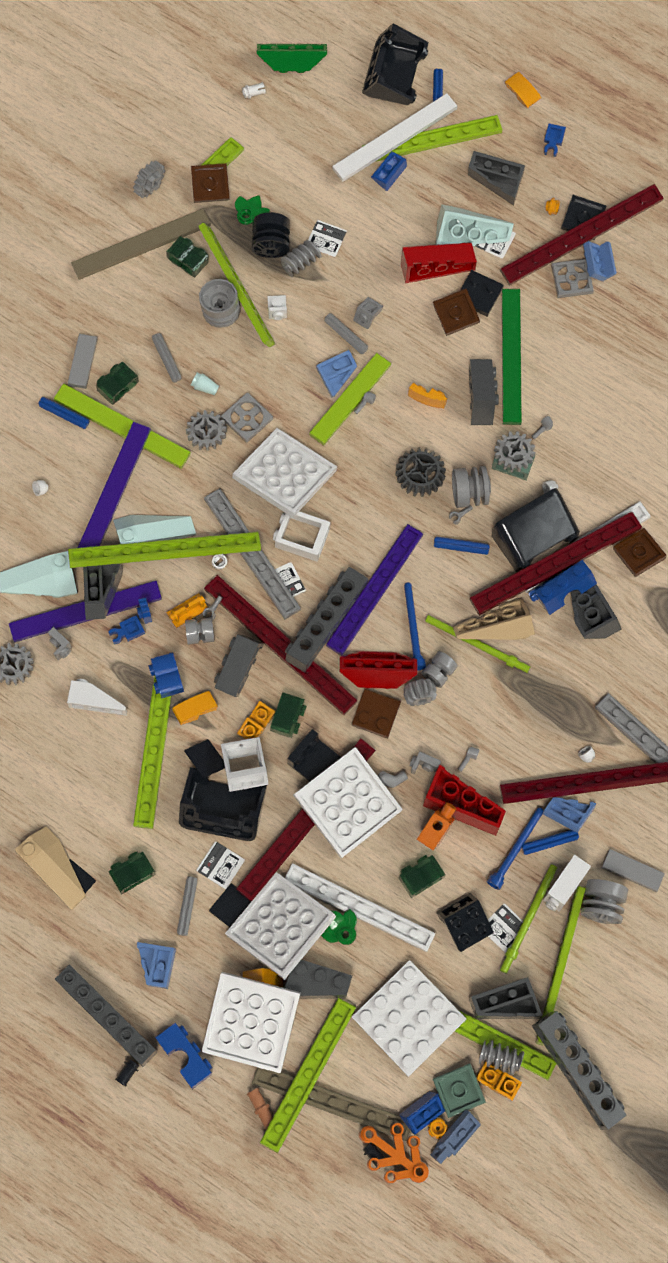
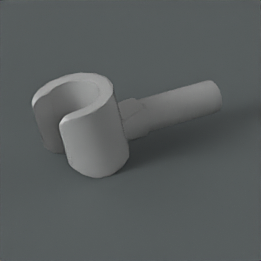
[354,392,376,414]
[532,416,553,440]
[449,505,473,525]
[203,595,223,620]
[458,747,479,772]

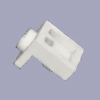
[267,295,287,320]

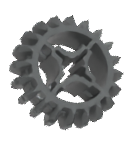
[395,447,446,497]

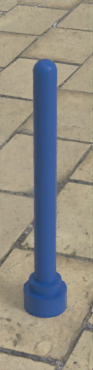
[404,582,426,671]
[486,807,544,890]

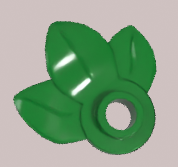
[235,195,270,225]
[321,909,357,945]

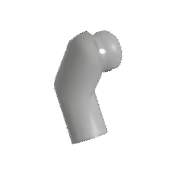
[378,771,408,788]

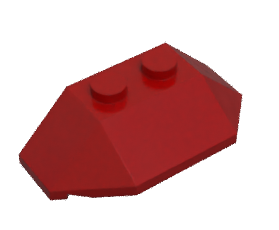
[339,651,418,689]

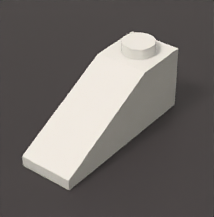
[67,679,127,716]

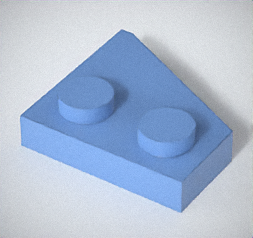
[316,350,357,398]
[543,797,596,833]
[137,942,176,989]

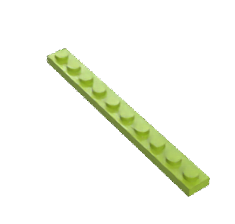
[68,532,261,568]

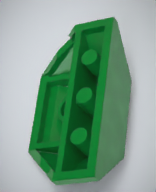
[257,44,327,73]

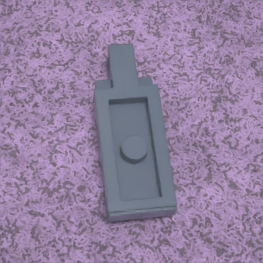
[430,1110,481,1164]

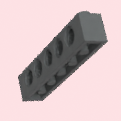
[285,567,368,673]
[55,964,157,1067]
[532,1011,627,1130]

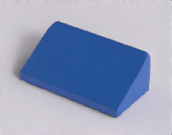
[371,151,407,191]
[400,1091,445,1135]

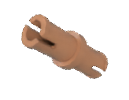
[247,1088,273,1130]

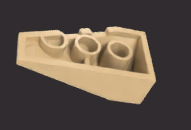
[453,598,535,640]
[15,827,86,910]

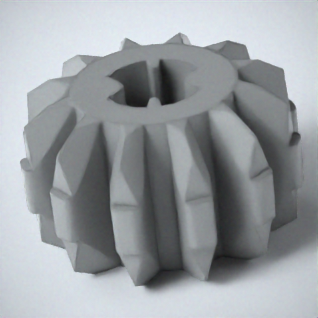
[403,678,437,706]

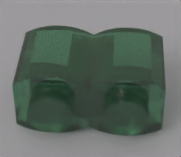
[166,236,208,278]
[96,362,139,405]
[270,692,307,738]
[109,851,156,895]
[398,855,446,898]

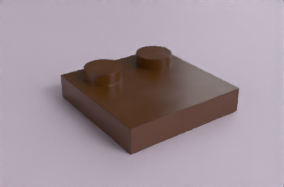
[191,163,230,203]
[433,289,480,336]
[613,528,667,577]
[352,689,401,739]

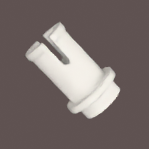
[242,82,266,99]

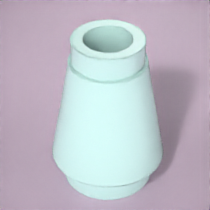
[191,372,219,396]

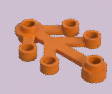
[359,1123,429,1184]

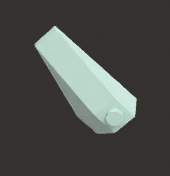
[436,205,514,246]
[113,515,196,544]
[0,551,78,598]

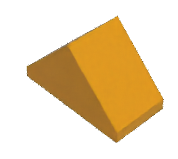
[243,968,283,988]

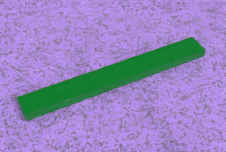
[502,289,522,425]

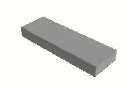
[68,334,98,389]
[602,849,665,892]

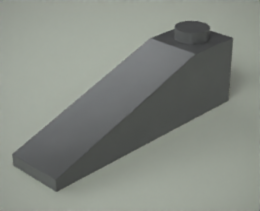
[571,584,622,639]

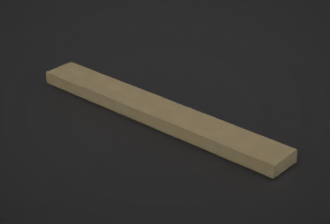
[71,209,211,280]
[252,1067,410,1141]

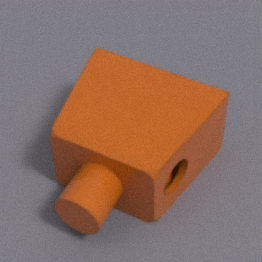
[416,803,456,850]

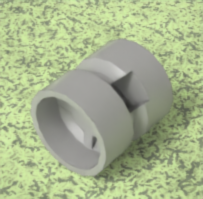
[185,617,214,645]
[422,651,458,688]

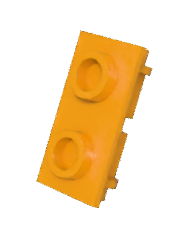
[166,593,208,628]

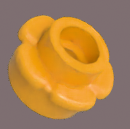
[546,198,560,215]
[428,1118,448,1139]

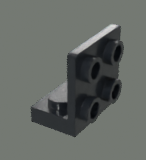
[287,729,341,782]
[436,893,494,952]

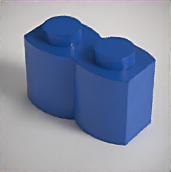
[148,653,184,698]

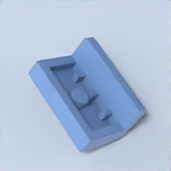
[583,241,617,281]

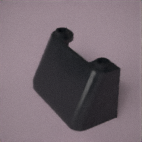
[362,23,429,105]
[491,488,580,572]
[179,767,267,841]

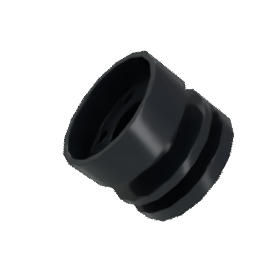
[252,212,290,258]

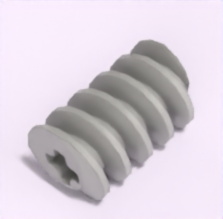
[281,240,322,277]
[479,1040,524,1075]

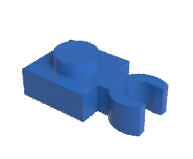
[544,123,566,157]
[136,597,152,624]
[108,615,145,645]

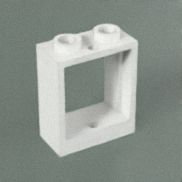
[273,512,331,562]
[221,737,268,792]
[543,855,591,912]

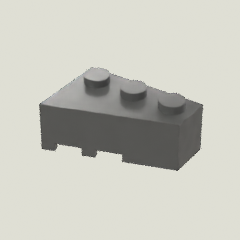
[468,151,525,206]
[469,359,499,425]
[83,563,122,620]
[214,634,264,697]
[285,960,353,999]
[469,977,542,1019]

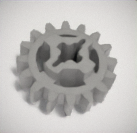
[133,160,165,198]
[186,410,227,451]
[494,431,535,472]
[0,643,34,685]

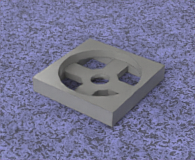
[551,259,594,298]
[221,392,273,443]

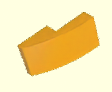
[505,71,541,108]
[408,383,447,409]
[172,691,218,725]
[237,701,277,739]
[476,1061,522,1101]

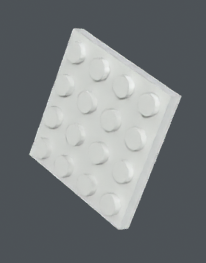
[232,428,337,518]
[293,747,403,858]
[225,872,336,980]
[352,960,466,1077]
[202,972,301,1073]

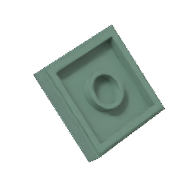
[433,1063,487,1118]

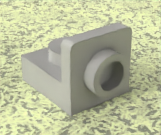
[353,297,383,329]
[48,627,72,661]
[409,752,441,774]

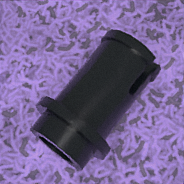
[115,1059,139,1087]
[363,1143,385,1169]

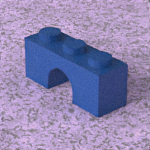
[535,560,597,615]
[155,1023,213,1090]

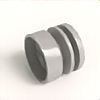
[199,279,240,328]
[452,466,491,508]
[581,879,628,924]

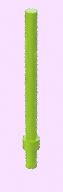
[425,615,531,673]
[500,864,557,974]

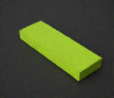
[201,137,244,166]

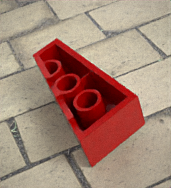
[401,243,477,284]
[423,764,506,836]

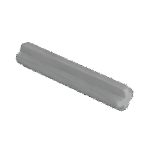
[325,313,368,354]
[152,333,181,383]
[177,877,197,936]

